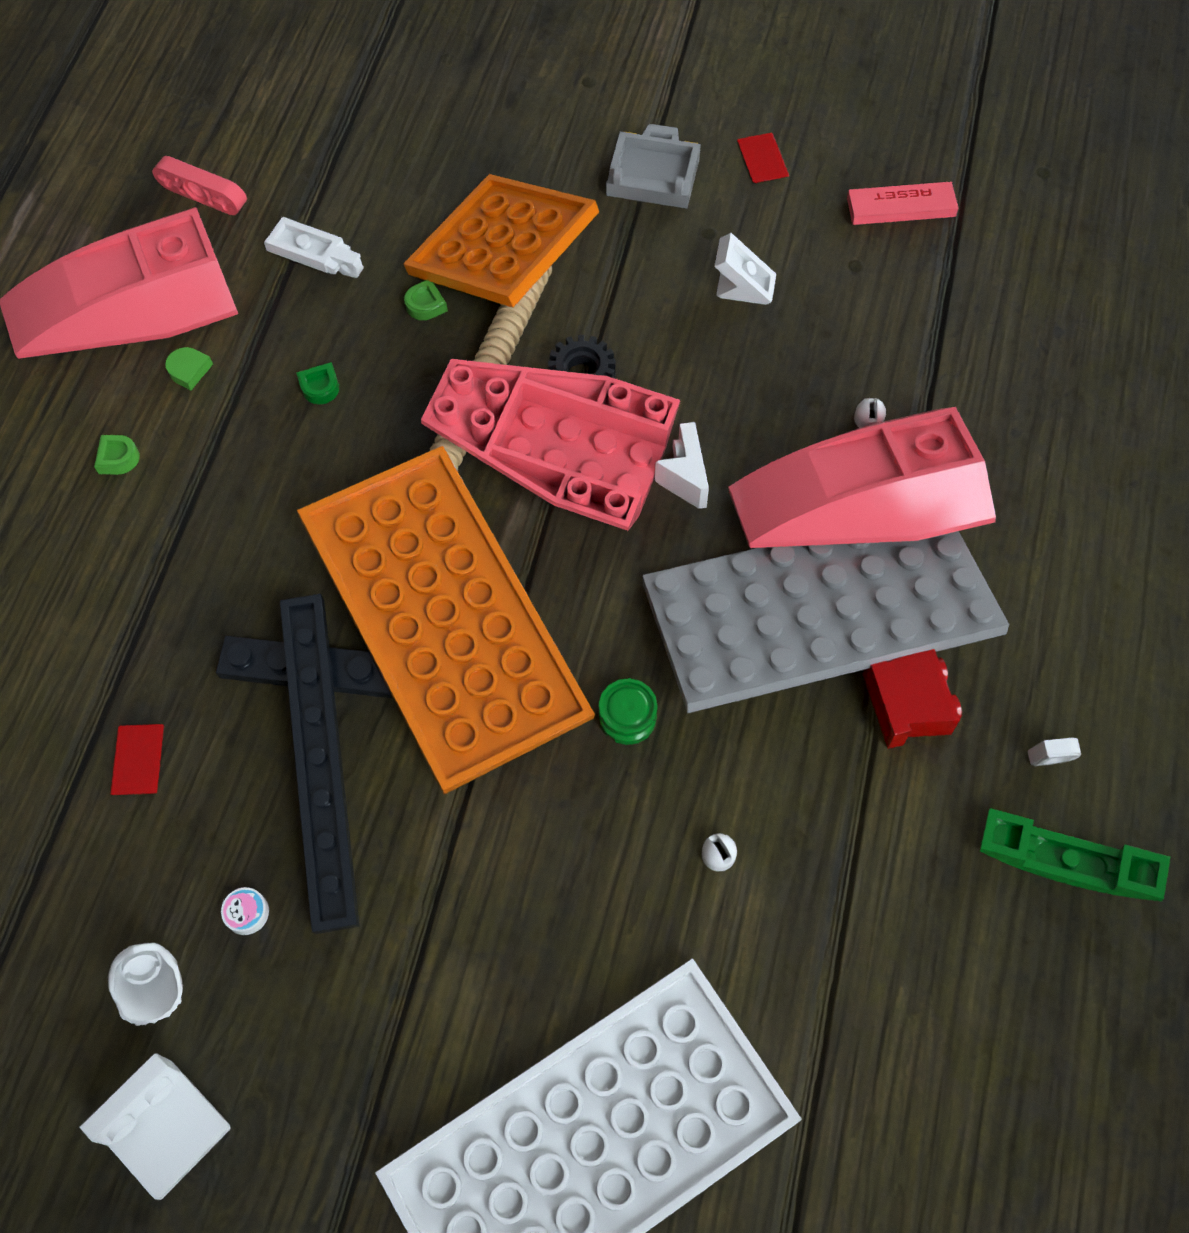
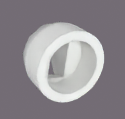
[854,398,886,428]
[702,833,737,871]

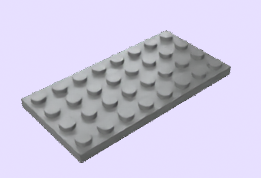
[642,531,1009,713]

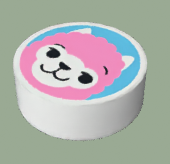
[221,887,269,935]

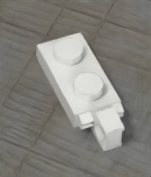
[264,217,364,278]

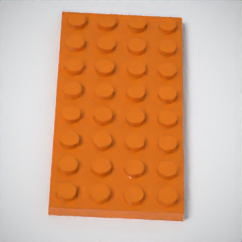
[297,446,595,795]

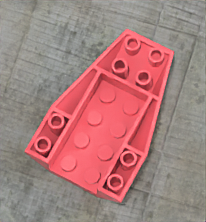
[0,207,238,359]
[421,359,680,531]
[729,407,996,548]

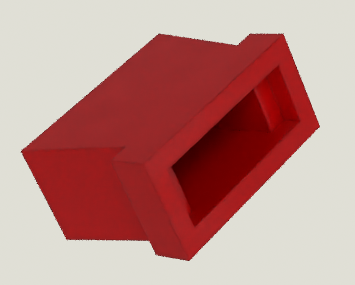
[862,649,962,749]

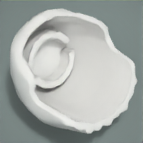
[108,943,183,1026]

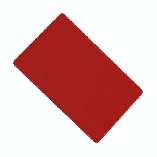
[737,133,789,183]
[111,724,164,795]

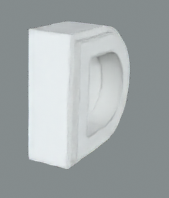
[1028,738,1081,766]

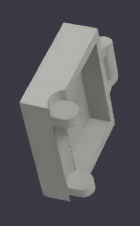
[606,124,701,209]

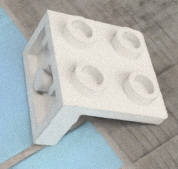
[80,1053,230,1200]

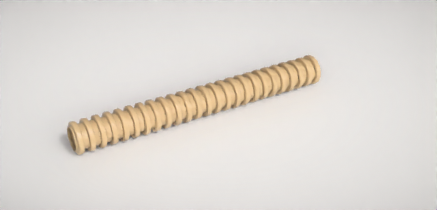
[430,266,552,471]

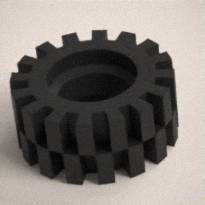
[548,335,616,378]

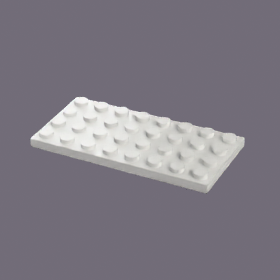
[375,959,802,1233]

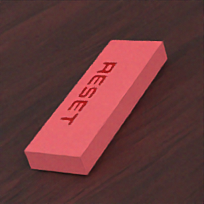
[847,182,959,225]

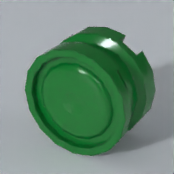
[599,678,658,745]

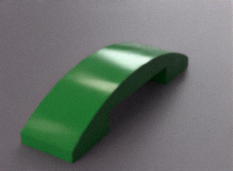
[980,808,1171,901]

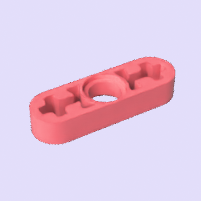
[152,156,247,215]

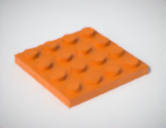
[404,174,599,308]

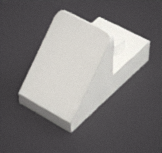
[715,233,776,305]
[655,422,709,509]

